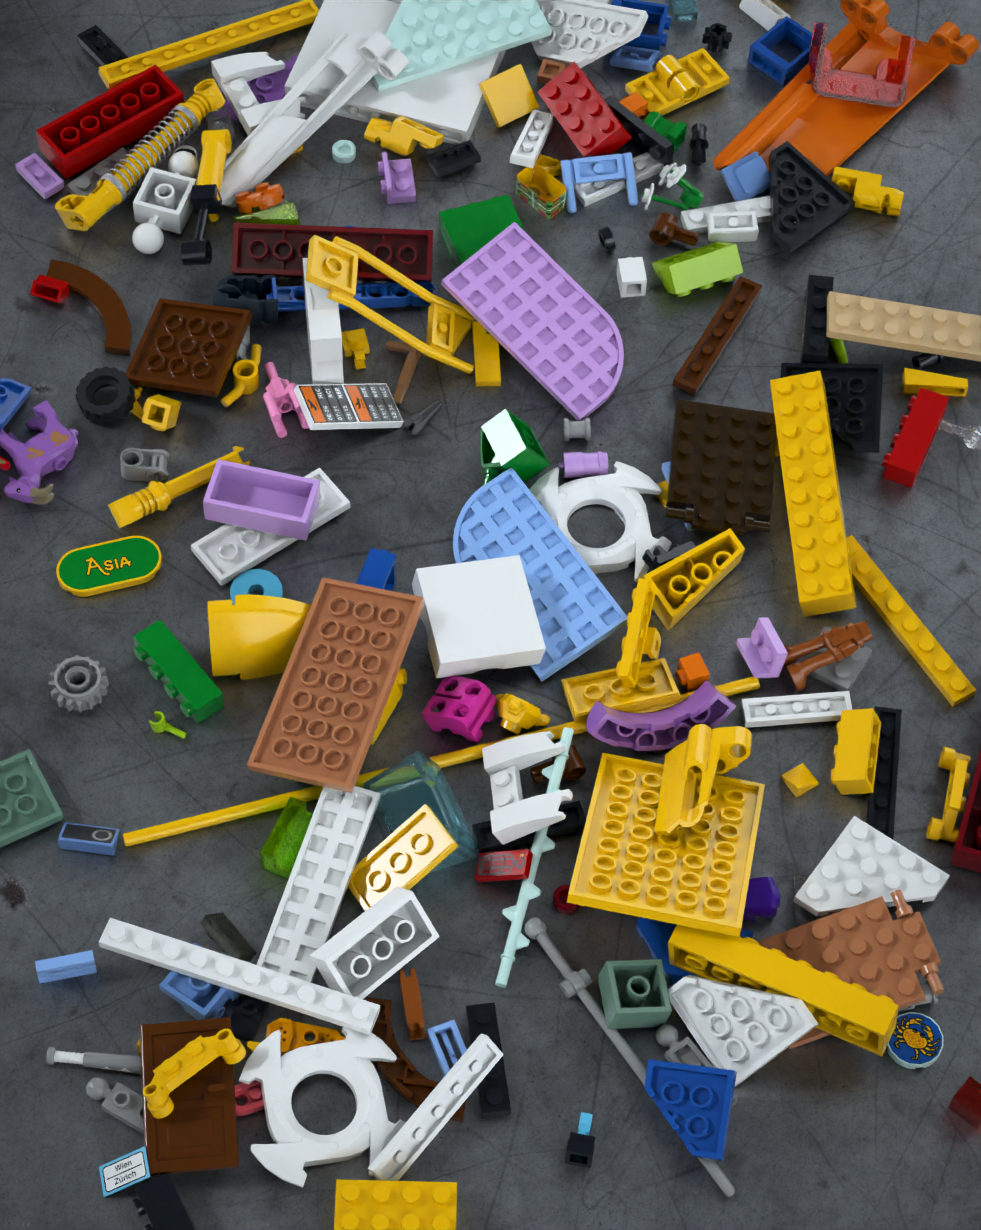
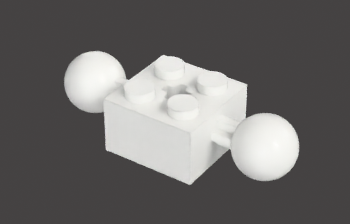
[132,151,199,254]

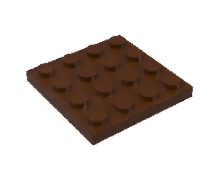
[125,298,253,397]

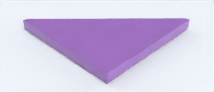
[207,55,298,121]

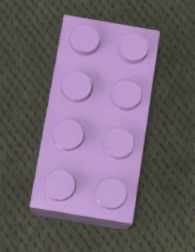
[203,459,320,541]

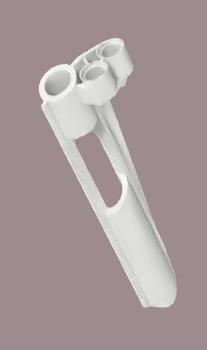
[220,31,409,208]

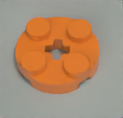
[235,182,285,213]

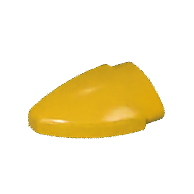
[208,594,311,680]

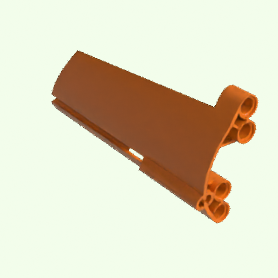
[713,0,980,177]

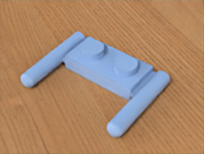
[560,153,639,214]

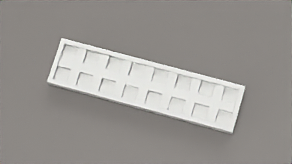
[257,786,380,983]

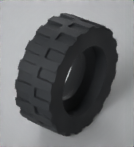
[76,367,136,425]

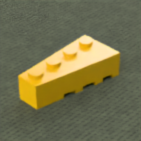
[642,528,745,631]

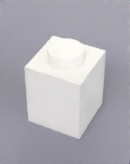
[616,257,647,298]

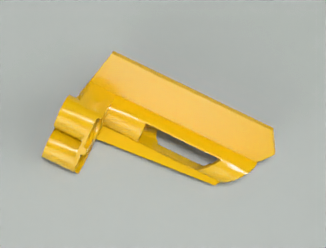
[654,724,752,834]

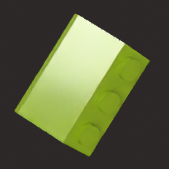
[652,241,743,297]

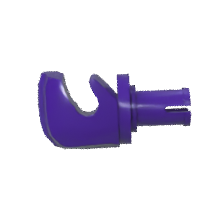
[743,876,781,922]

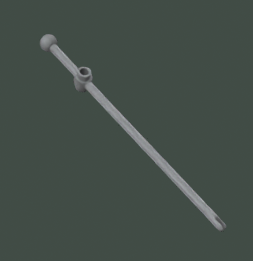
[524,917,735,1197]

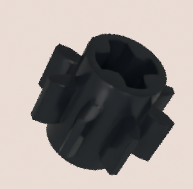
[702,23,732,53]

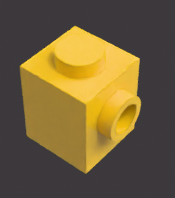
[142,394,181,431]

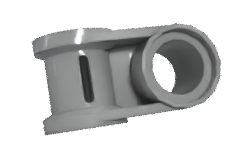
[120,447,171,483]

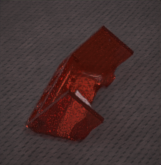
[808,22,916,107]

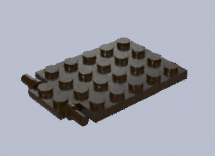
[666,399,777,536]

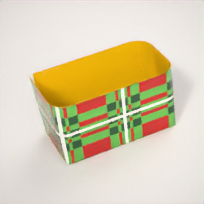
[516,163,566,220]

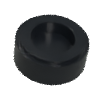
[598,226,616,252]

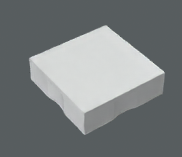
[303,258,344,384]
[412,555,546,679]

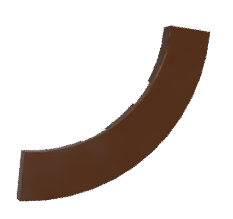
[47,259,132,355]
[363,997,466,1122]

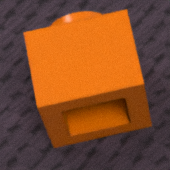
[619,92,648,120]
[675,652,710,693]

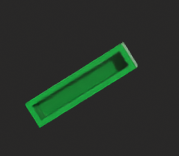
[133,620,224,724]

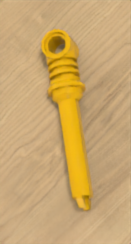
[108,446,250,528]

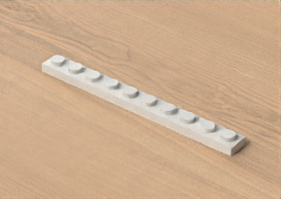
[99,918,380,1035]

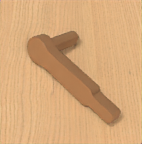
[386,340,422,404]

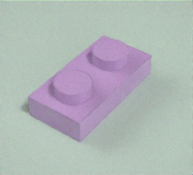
[15,153,65,199]

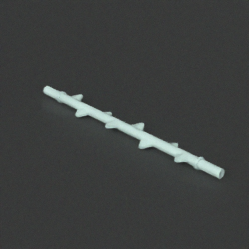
[495,727,574,988]

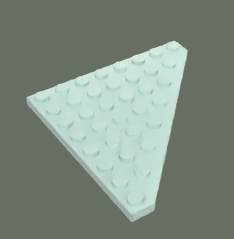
[372,0,552,91]

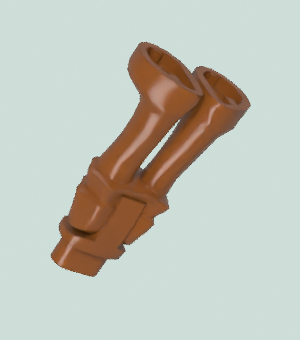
[783,620,874,692]

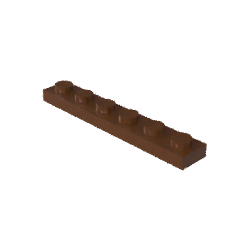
[673,276,762,396]

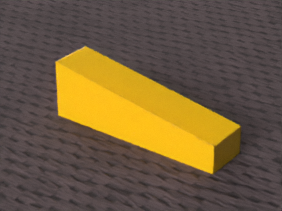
[902,368,968,397]

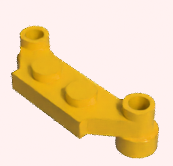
[926,746,971,843]
[143,1029,246,1119]

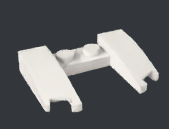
[211,52,306,136]
[482,731,573,845]

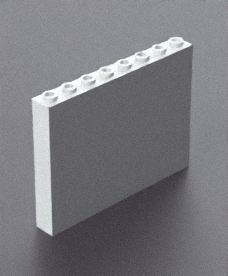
[285,0,506,145]

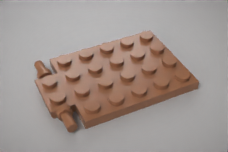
[757,889,944,1049]

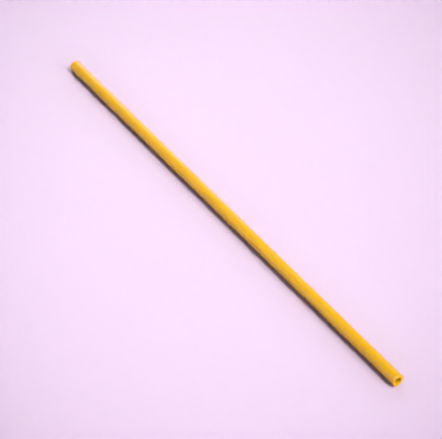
[122,676,760,847]

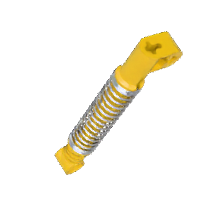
[55,78,225,231]

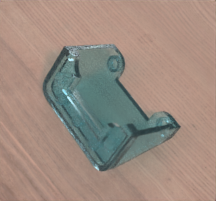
[363,751,479,876]

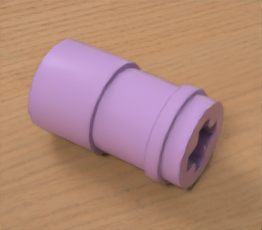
[558,451,608,478]

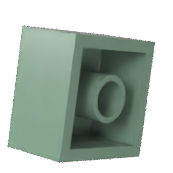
[598,959,672,1029]

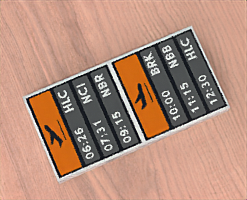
[294,383,403,430]

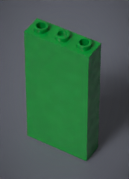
[439,195,525,334]

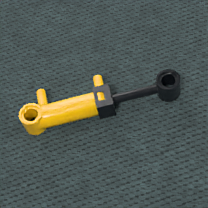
[181,129,232,266]

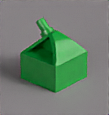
[480,409,550,486]

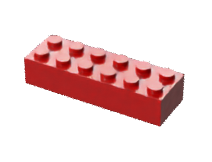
[36,64,184,179]

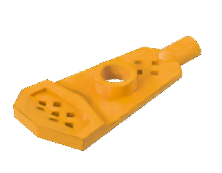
[266,1017,346,1054]

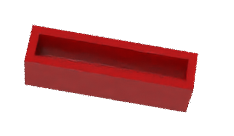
[882,387,950,488]

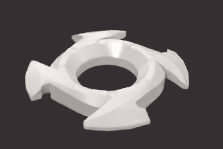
[529,461,672,582]
[239,1027,406,1188]

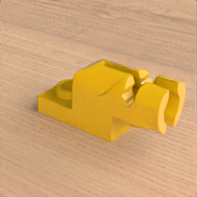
[364,116,445,155]
[832,167,904,217]

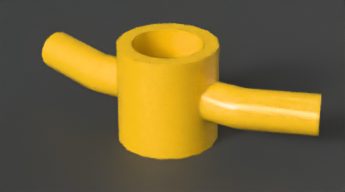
[221,344,262,407]

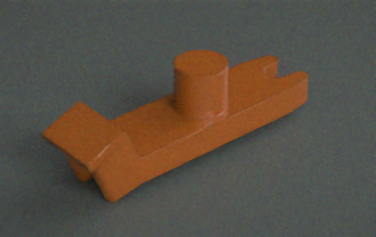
[400,968,427,1041]

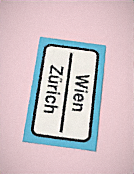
[99,1146,150,1197]

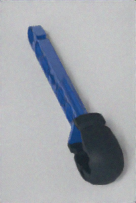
[211,275,437,325]

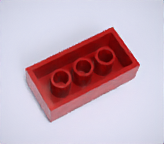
[537,61,632,158]

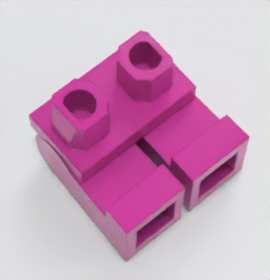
[421,676,497,742]

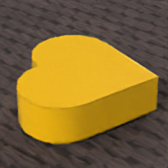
[533,154,562,176]

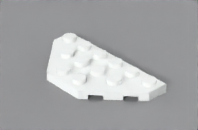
[531,0,648,68]

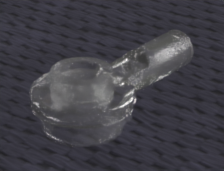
[939,420,981,451]

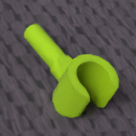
[149,711,187,739]

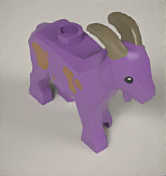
[0,400,79,505]

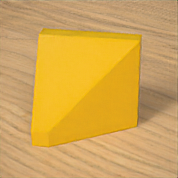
[780,763,819,798]

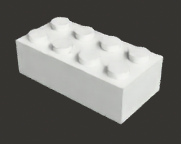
[310,886,440,999]

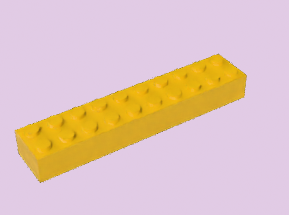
[770,371,857,617]

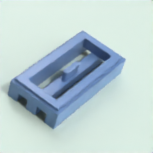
[609,45,662,72]

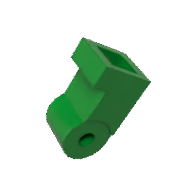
[642,112,687,154]

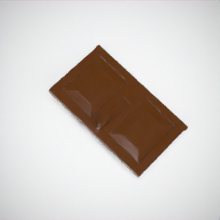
[140,1017,239,1177]

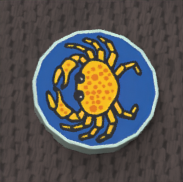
[887,1012,943,1069]

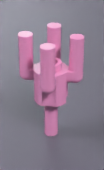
[263,362,309,438]

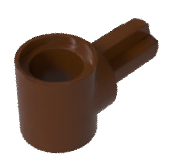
[649,212,699,246]
[530,745,586,783]

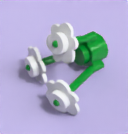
[641,162,705,211]

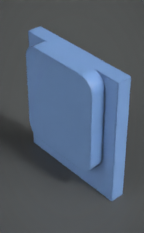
[720,151,770,202]

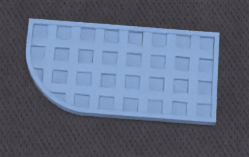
[453,467,627,682]

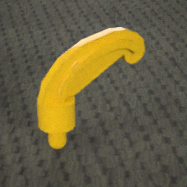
[130,387,143,419]

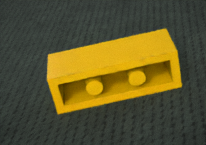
[831,708,881,795]

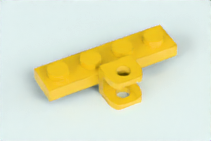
[616,578,661,688]

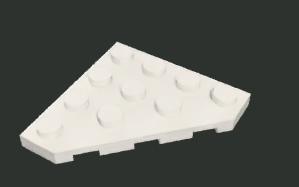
[793,816,950,917]
[668,975,818,1087]

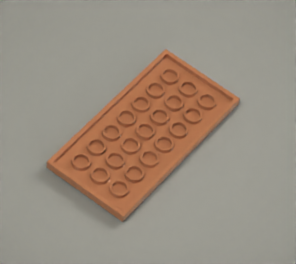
[247,577,425,793]

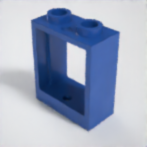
[612,0,672,51]
[748,16,822,87]
[356,548,396,591]

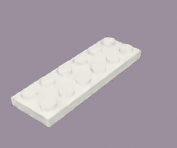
[191,468,350,586]

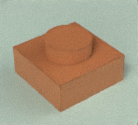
[537,59,566,84]

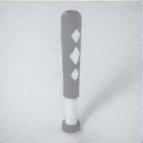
[46,1047,141,1074]

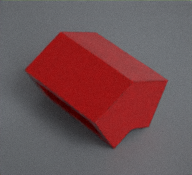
[30,274,70,304]

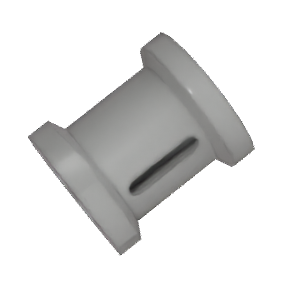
[563,418,591,441]

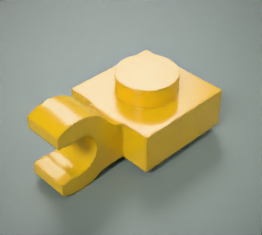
[341,328,370,370]

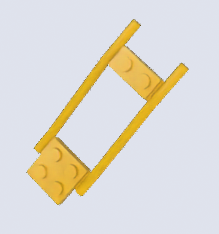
[306,235,475,374]

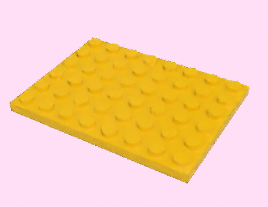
[567,753,765,937]

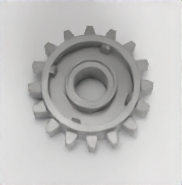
[48,655,109,713]

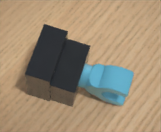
[565,1112,595,1168]

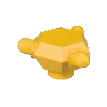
[495,693,550,735]

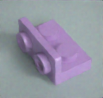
[378,152,416,204]
[736,617,788,678]

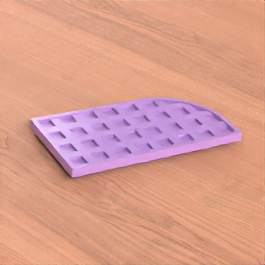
[441,222,624,420]

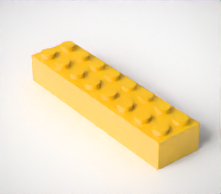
[668,925,899,1057]

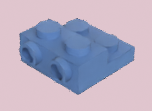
[159,942,240,1020]

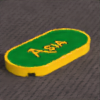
[56,536,162,597]

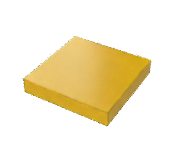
[478,64,540,128]

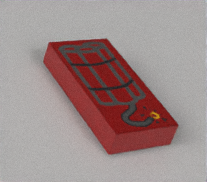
[474,849,533,882]

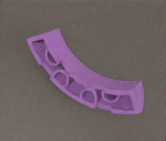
[586,680,737,751]

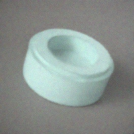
[332,140,356,164]

